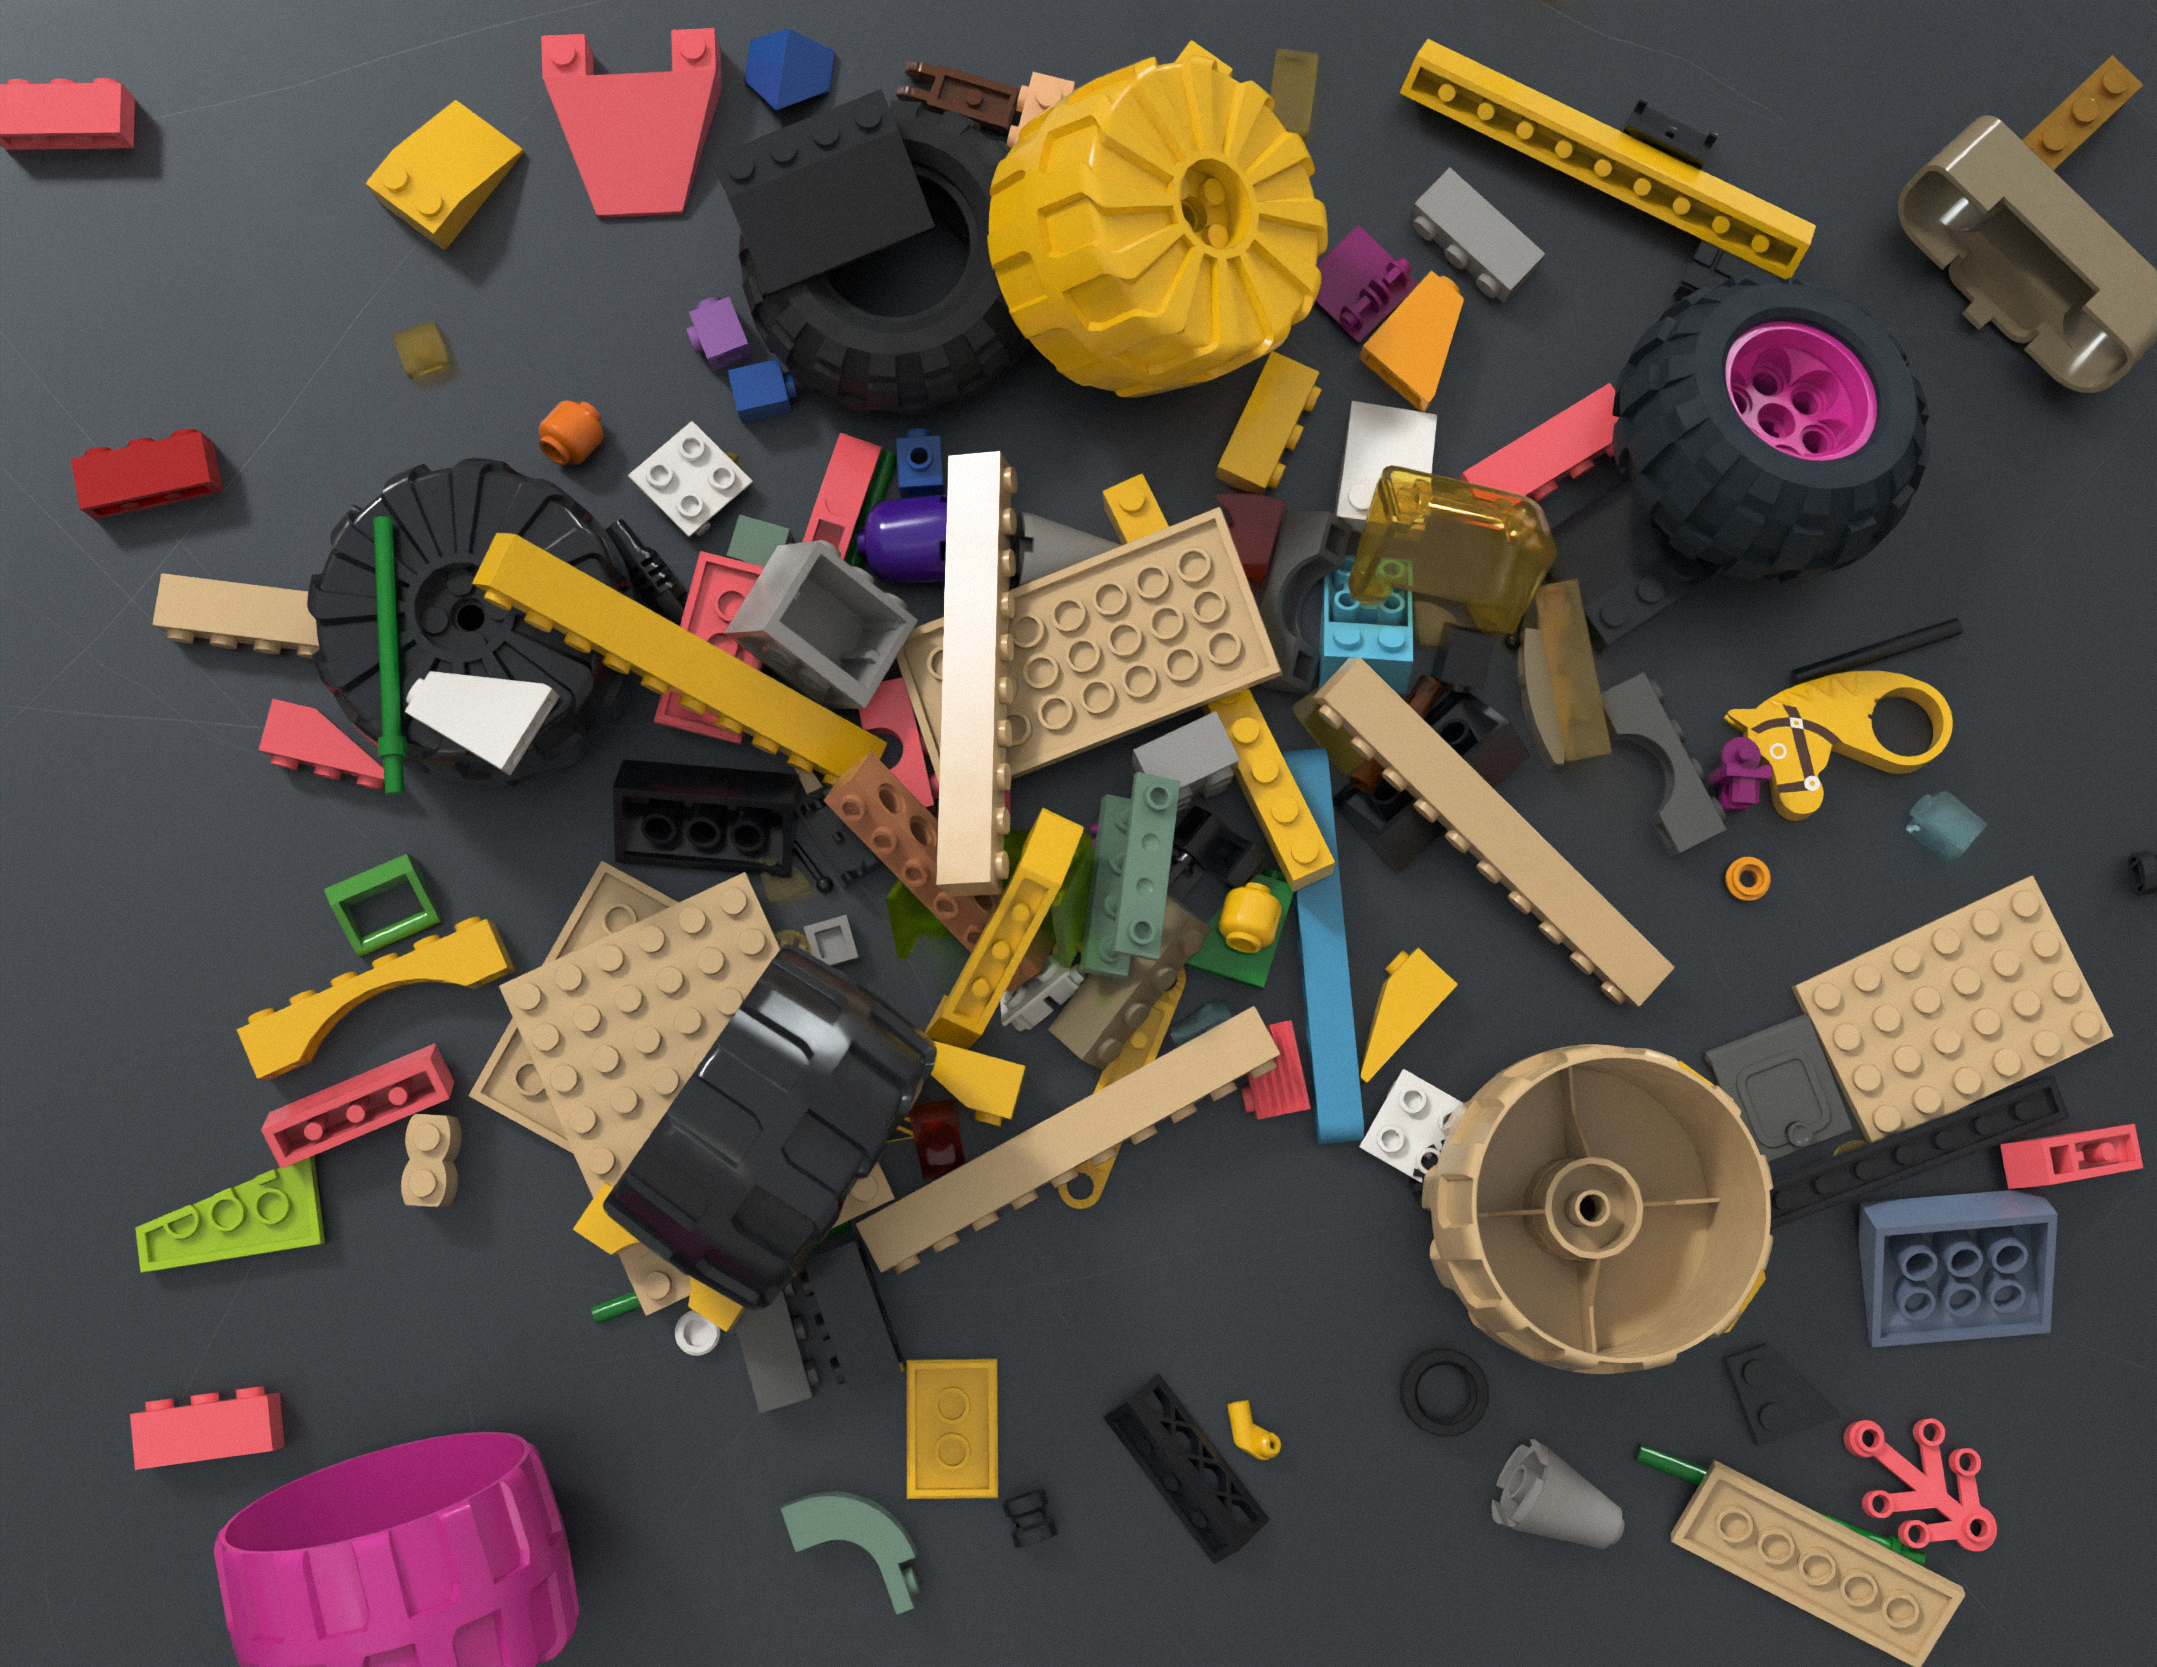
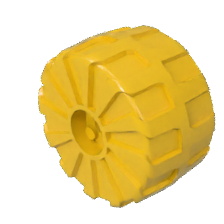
[987,54,1328,398]

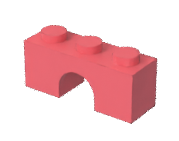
[858,677,939,812]

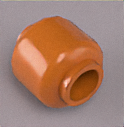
[538,400,604,466]

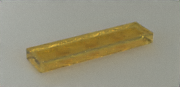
[1533,579,1612,762]

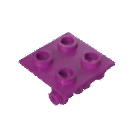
[1315,225,1419,344]

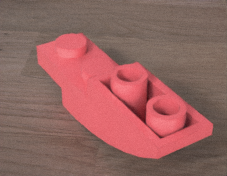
[802,433,882,561]

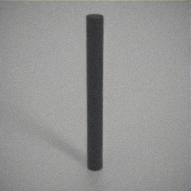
[1791,618,1963,686]

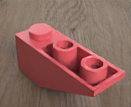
[259,699,384,790]

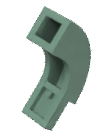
[780,1491,921,1615]

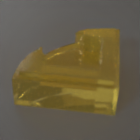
[1412,601,1459,647]
[756,858,812,903]

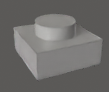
[804,914,860,966]

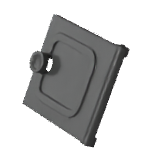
[1704,1013,1853,1162]

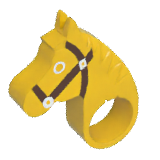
[1724,670,1953,821]

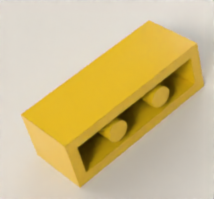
[1215,351,1322,498]

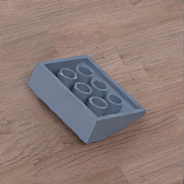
[1858,1188,2058,1347]

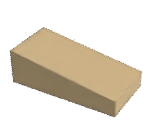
[795,768,825,798]

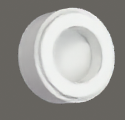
[675,1310,722,1356]

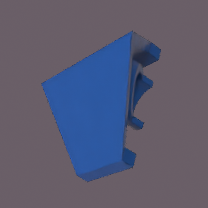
[744,28,835,110]

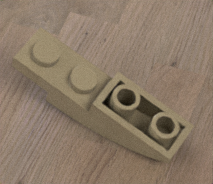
[1517,587,1579,771]

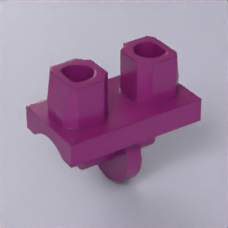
[1708,737,1772,812]

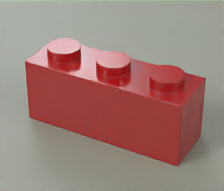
[71,429,223,520]

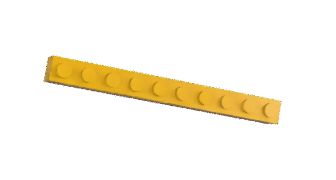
[1400,39,1816,280]
[1102,473,1335,892]
[472,533,887,787]

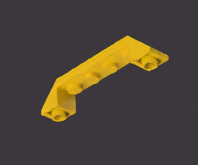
[925,808,1084,1050]

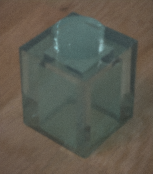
[1905,790,1988,863]

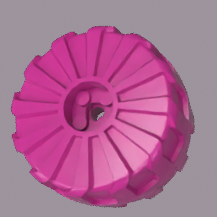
[214,1432,579,1667]

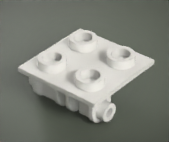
[628,421,753,537]
[1359,1069,1463,1183]

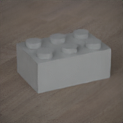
[1130,711,1240,815]

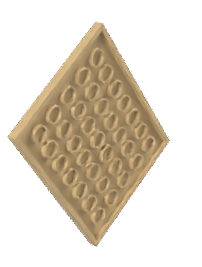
[499,872,896,1316]

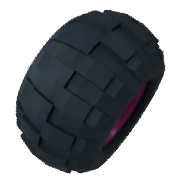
[1612,275,1931,583]

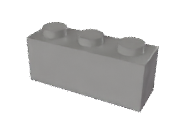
[1410,167,1545,304]

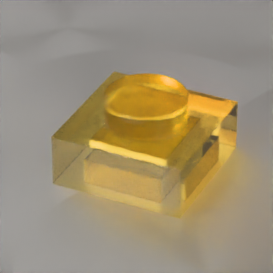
[392,320,451,379]

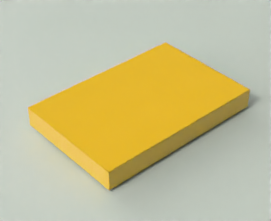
[907,1358,998,1499]

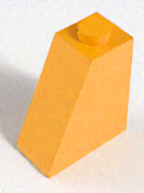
[1358,270,1464,412]

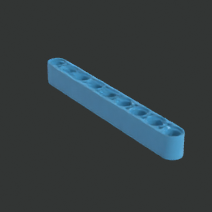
[1281,748,1364,1145]

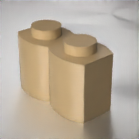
[401,1114,462,1207]

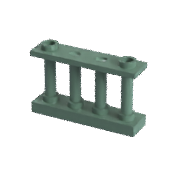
[1079,772,1180,980]

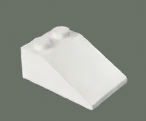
[1334,401,1437,542]

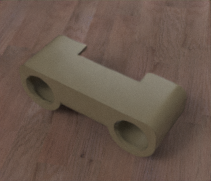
[1898,115,2157,393]

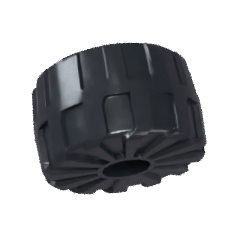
[307,458,637,788]
[603,944,937,1311]

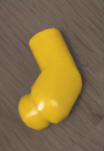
[1227,1400,1281,1460]

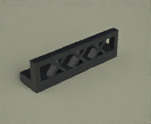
[1103,1374,1270,1564]

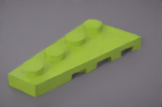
[135,1156,325,1273]

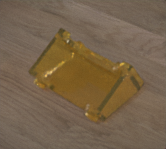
[1348,465,1558,634]

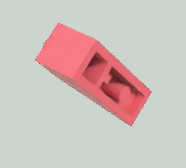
[2000,1124,2143,1189]

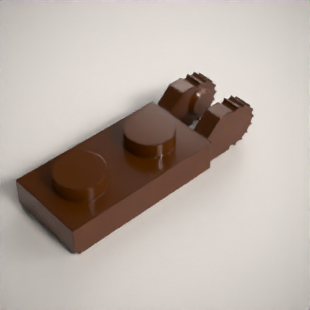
[896,60,1020,135]

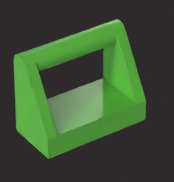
[324,854,442,958]

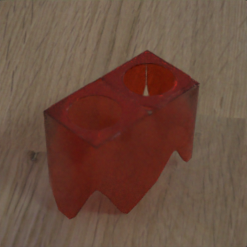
[1217,484,1286,590]

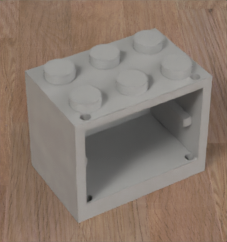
[724,540,918,709]

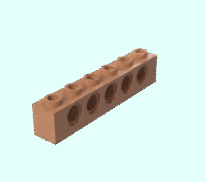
[824,751,1055,993]

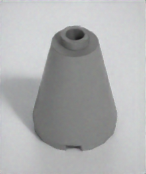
[1009,512,1122,590]
[1491,1439,1625,1549]

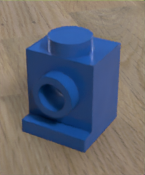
[896,428,945,498]

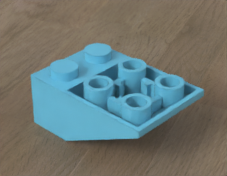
[1318,555,1413,694]

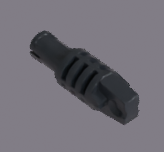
[605,519,687,626]

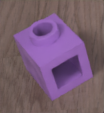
[686,296,753,372]

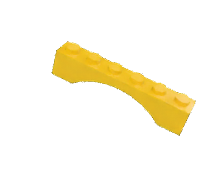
[237,916,516,1081]

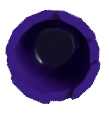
[857,494,948,583]

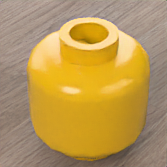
[1218,882,1282,953]

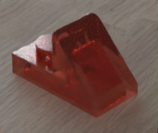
[909,1099,966,1180]

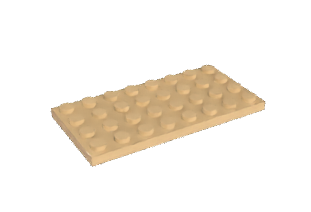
[896,507,1283,783]

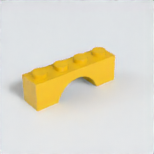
[573,1182,746,1332]

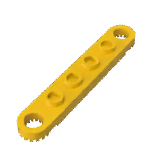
[1058,967,1186,1209]

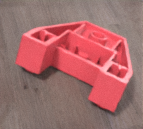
[541,28,722,218]

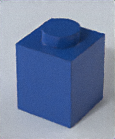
[728,359,797,423]

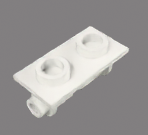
[1000,947,1087,1032]

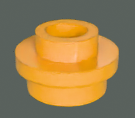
[1725,857,1771,901]

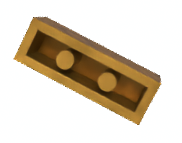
[2022,55,2143,171]

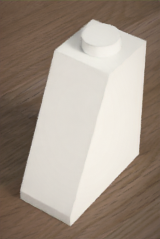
[405,671,560,775]

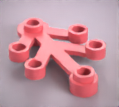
[1843,1418,1997,1551]

